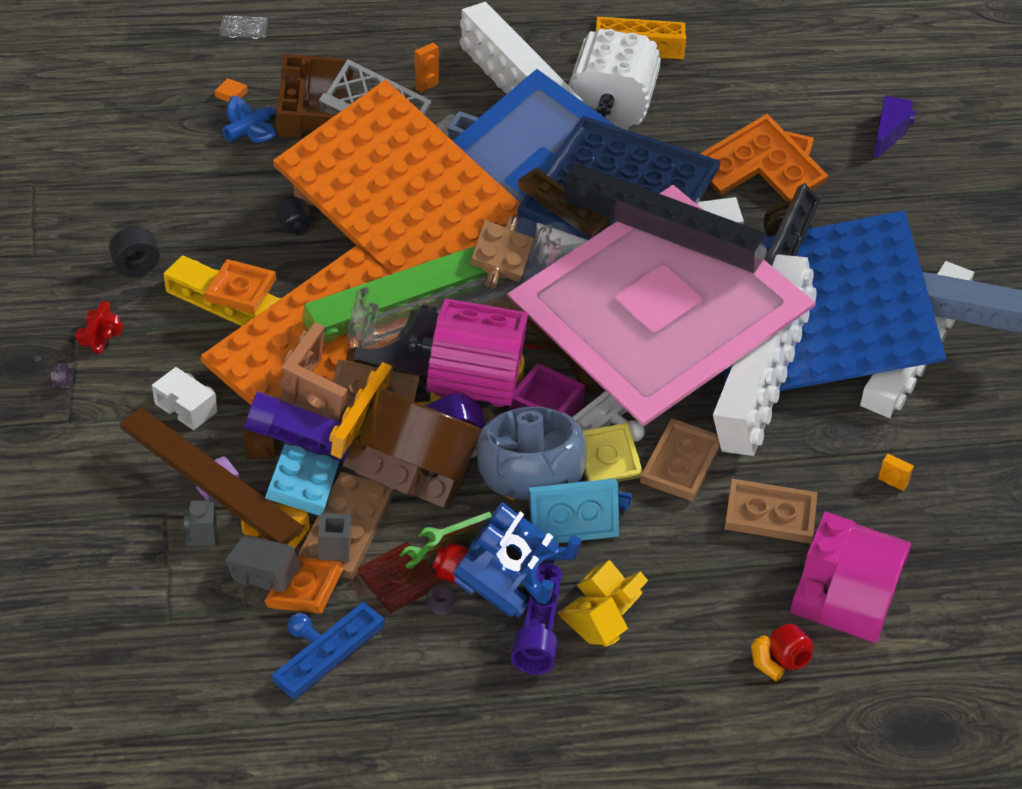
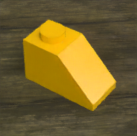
[558,596,628,647]

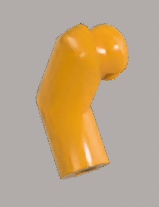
[751,635,785,681]

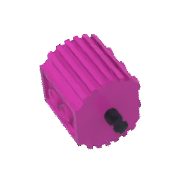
[409,298,528,407]

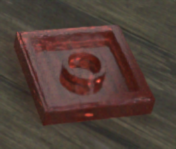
[357,542,440,614]

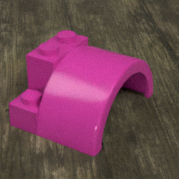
[790,511,911,643]

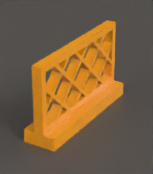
[596,17,686,60]

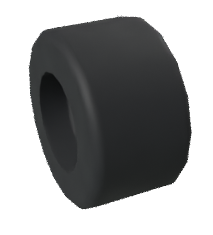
[109,227,160,276]

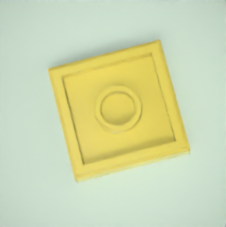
[583,422,643,482]

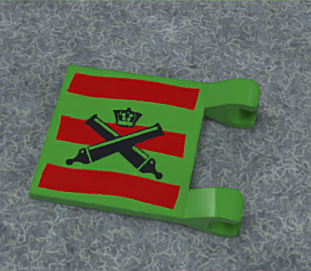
[400,512,492,569]

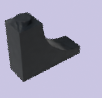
[346,305,439,380]

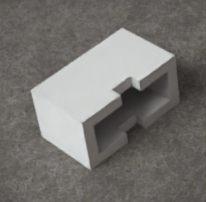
[152,367,218,431]

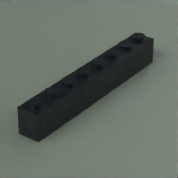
[563,163,767,273]

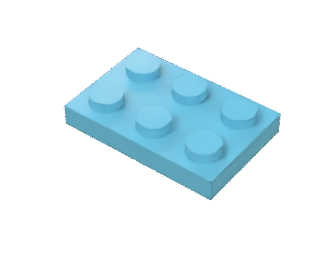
[265,444,339,516]
[529,478,619,543]

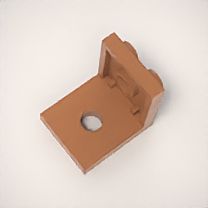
[279,322,348,423]

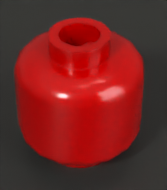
[432,542,468,586]
[769,624,814,670]

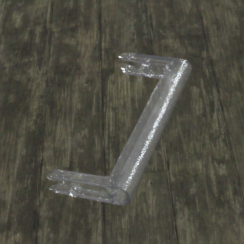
[347,224,561,349]

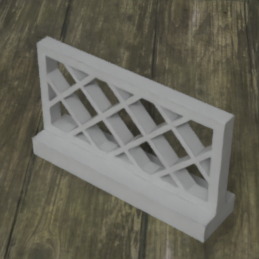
[319,59,431,115]

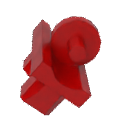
[75,301,124,354]

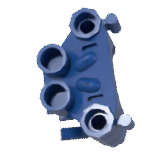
[452,502,581,618]

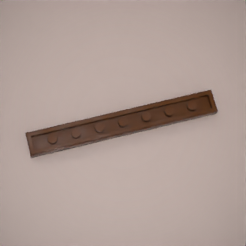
[120,407,303,545]

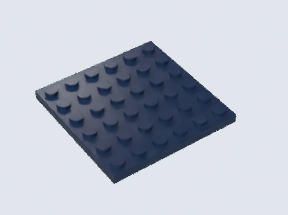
[517,116,720,240]

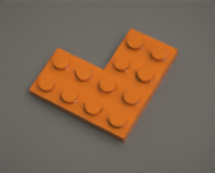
[700,114,828,202]

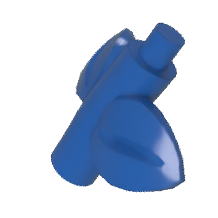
[222,95,277,143]

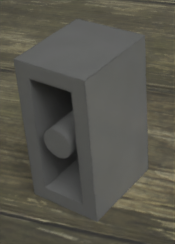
[225,534,301,593]

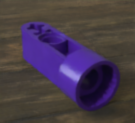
[243,391,351,461]
[511,563,562,675]

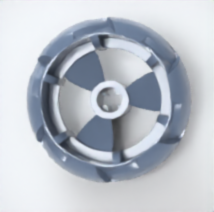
[477,407,587,501]

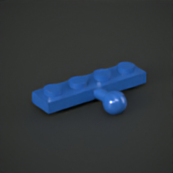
[272,602,385,700]

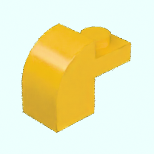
[577,560,648,616]

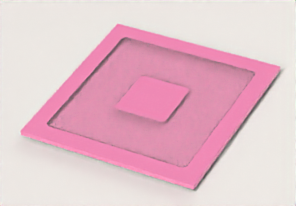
[507,185,816,426]

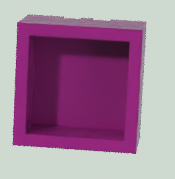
[508,363,585,417]

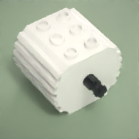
[568,29,661,131]

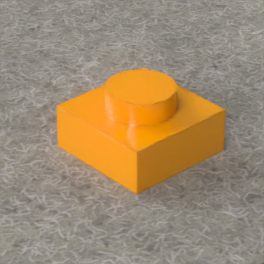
[878,454,914,491]

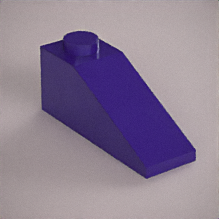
[873,96,916,158]

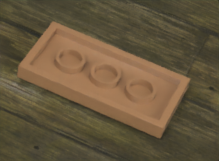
[297,472,395,580]

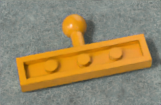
[329,362,393,459]

